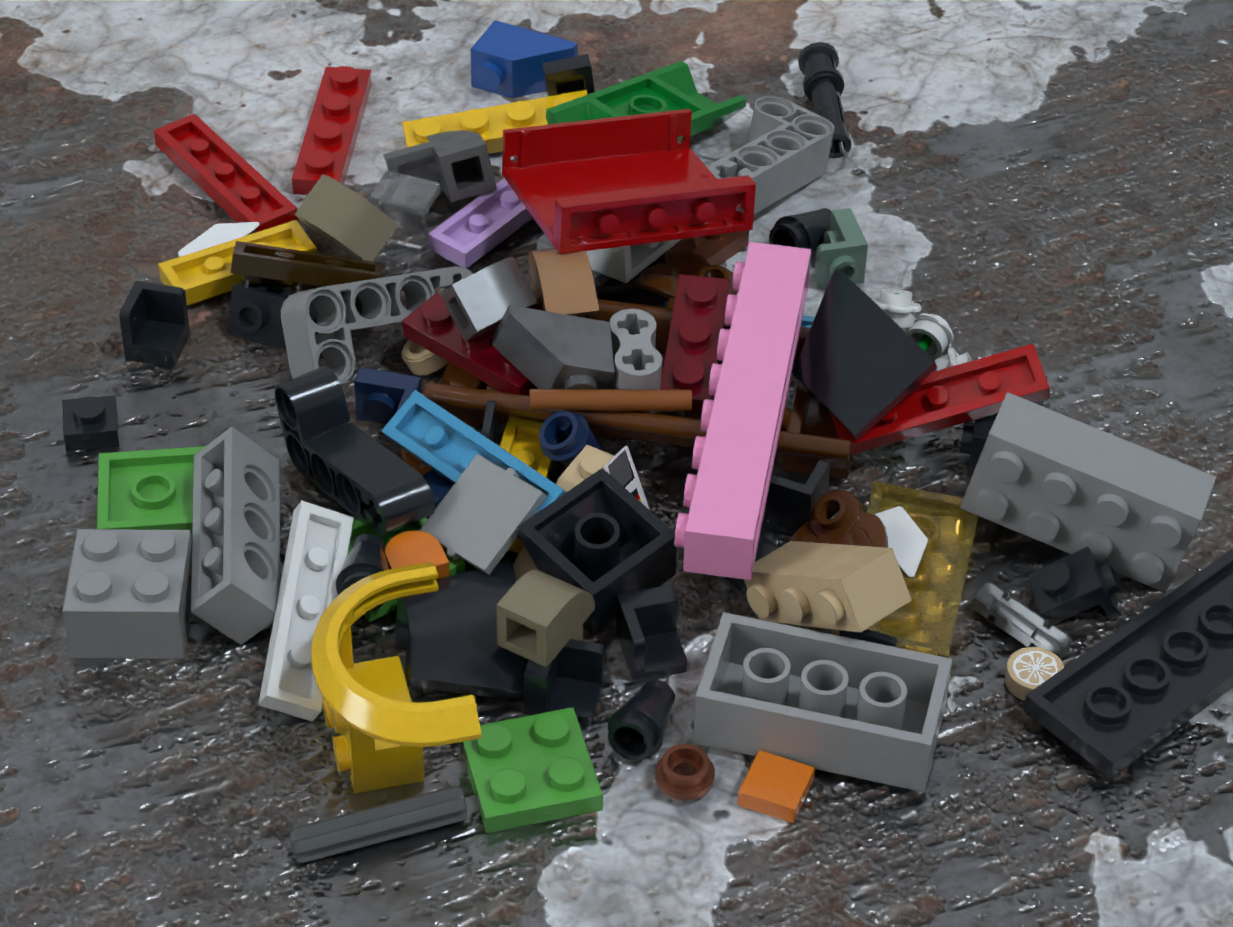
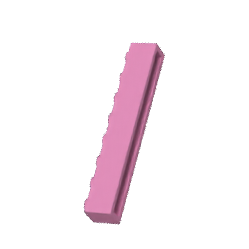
[674,242,811,580]

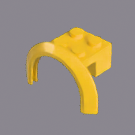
[311,562,482,794]

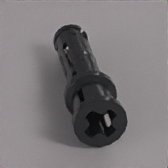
[798,42,852,158]

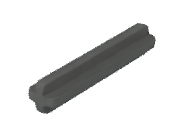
[289,786,467,864]

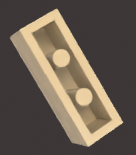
[744,541,912,632]

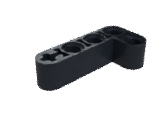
[274,366,435,537]

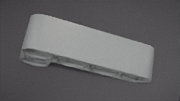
[708,96,834,215]
[281,266,473,384]

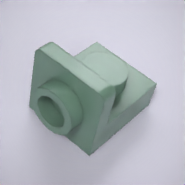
[814,208,868,289]

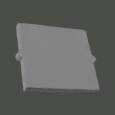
[419,454,547,575]

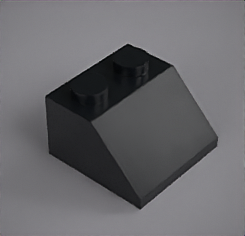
[517,468,677,635]

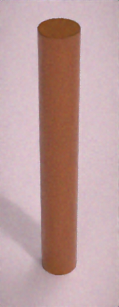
[529,389,692,411]

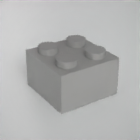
[62,529,192,659]

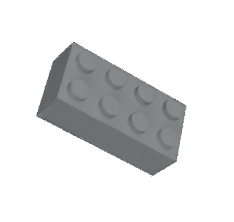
[960,392,1216,593]
[693,612,953,792]

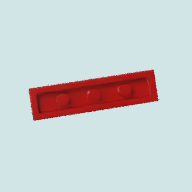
[292,66,372,195]
[154,113,298,234]
[829,344,1050,455]

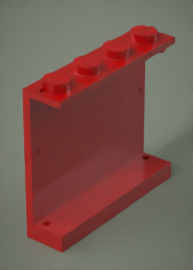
[502,109,756,254]

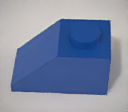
[470,20,578,98]

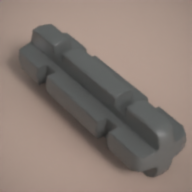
[972,583,1072,660]

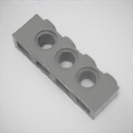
[191,427,281,645]

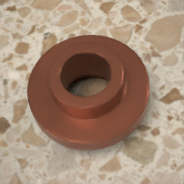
[655,744,715,801]

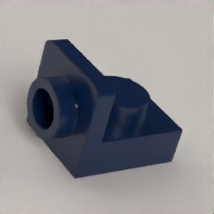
[354,367,422,424]

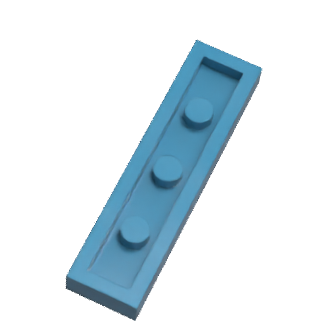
[381,390,566,515]

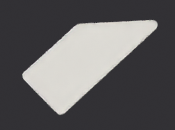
[178,222,259,257]
[874,506,928,577]

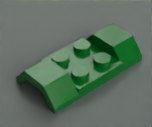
[546,61,747,141]

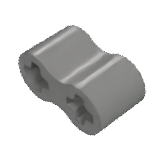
[610,309,662,413]

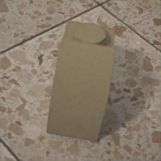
[295,174,399,261]
[496,570,595,668]

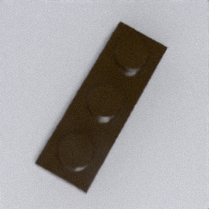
[230,241,386,299]

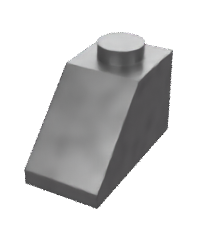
[492,305,615,389]

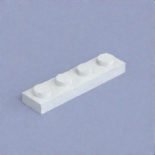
[258,500,354,722]

